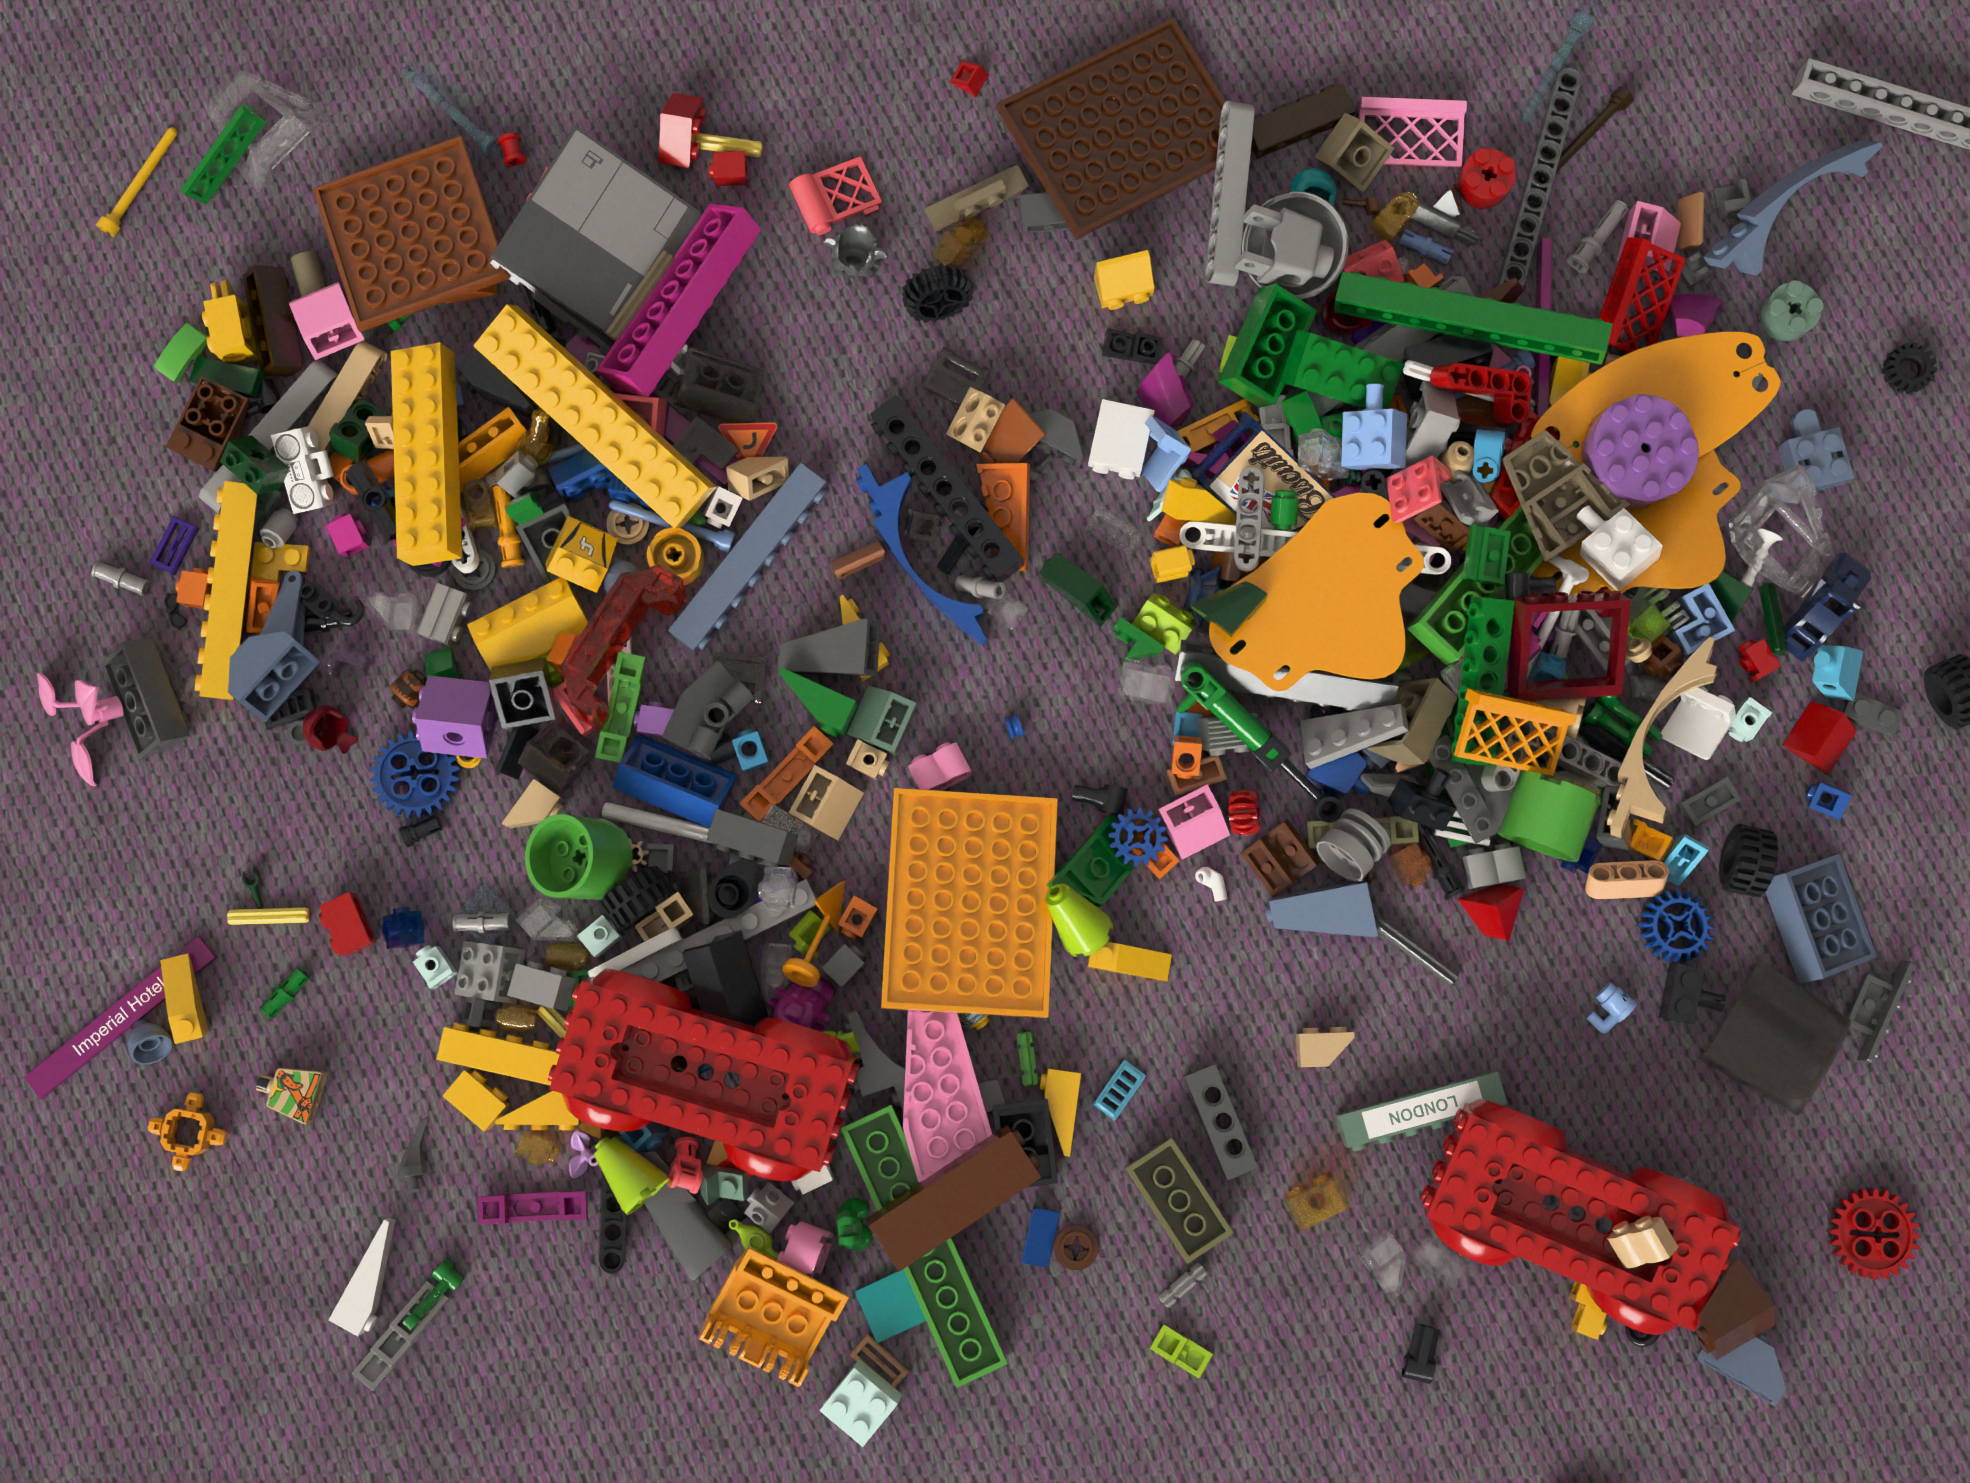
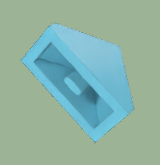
[1662,834,1709,887]

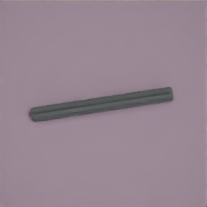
[1321,877,1459,985]

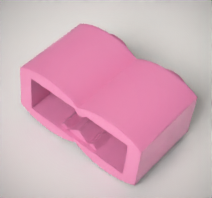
[908,742,972,791]

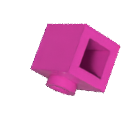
[326,514,370,558]

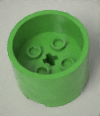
[1498,771,1601,862]
[525,814,632,900]

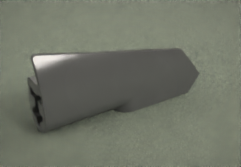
[638,1152,733,1281]

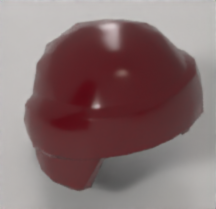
[1321,292,1372,335]
[303,705,358,754]

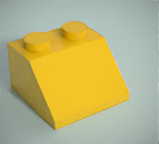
[1094,250,1154,310]

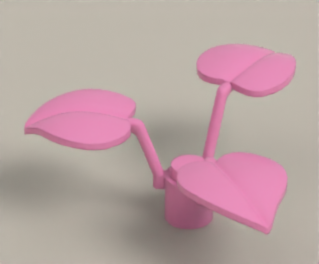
[37,672,124,786]

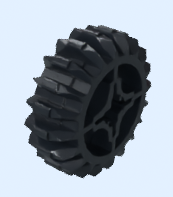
[902,263,974,323]

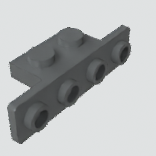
[1428,735,1499,843]
[1843,961,1915,1063]

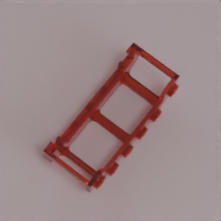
[561,565,687,731]

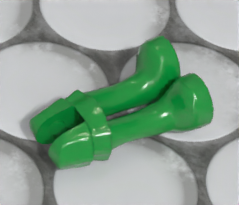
[1581,695,1663,756]
[836,1198,871,1251]

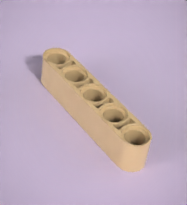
[308,340,388,454]

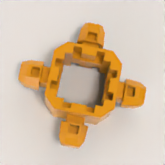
[148,1092,228,1171]

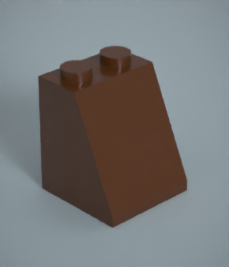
[1696,1258,1775,1360]

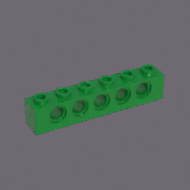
[1451,596,1515,766]

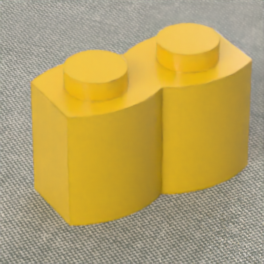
[1150,545,1195,584]

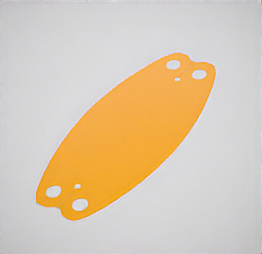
[1531,332,1781,465]

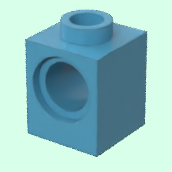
[732,729,770,773]

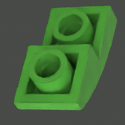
[154,323,208,382]

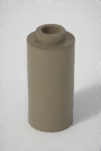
[290,251,327,297]

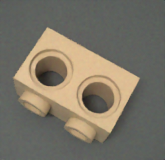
[946,387,1005,453]

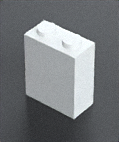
[1088,399,1154,479]

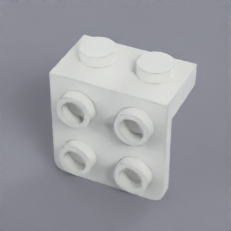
[1661,686,1736,760]

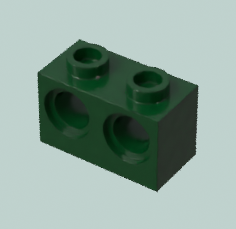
[329,399,389,463]

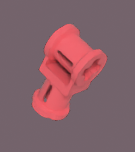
[667,1136,703,1194]

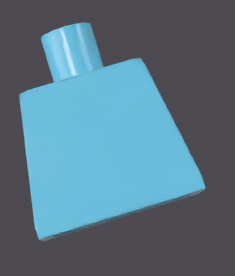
[1812,645,1863,701]

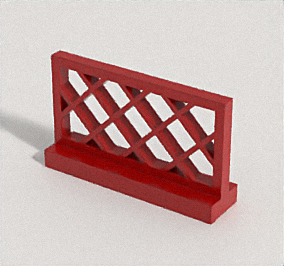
[1599,237,1686,353]

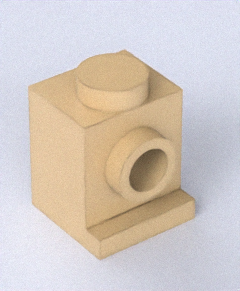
[846,740,890,780]

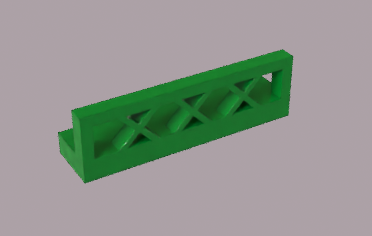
[180,103,267,204]

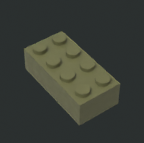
[1124,1136,1234,1264]

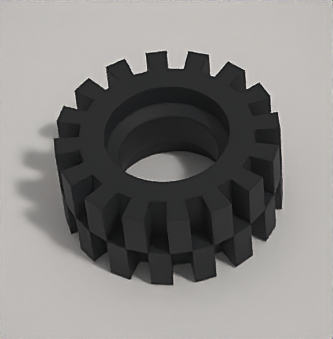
[1882,342,1937,394]

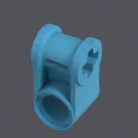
[1473,429,1506,483]

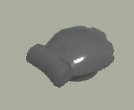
[1630,672,1668,702]

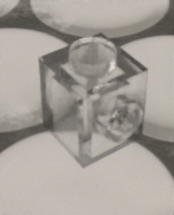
[758,867,798,911]

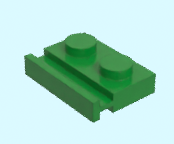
[1462,524,1511,587]

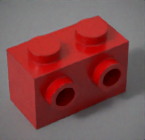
[319,892,377,957]

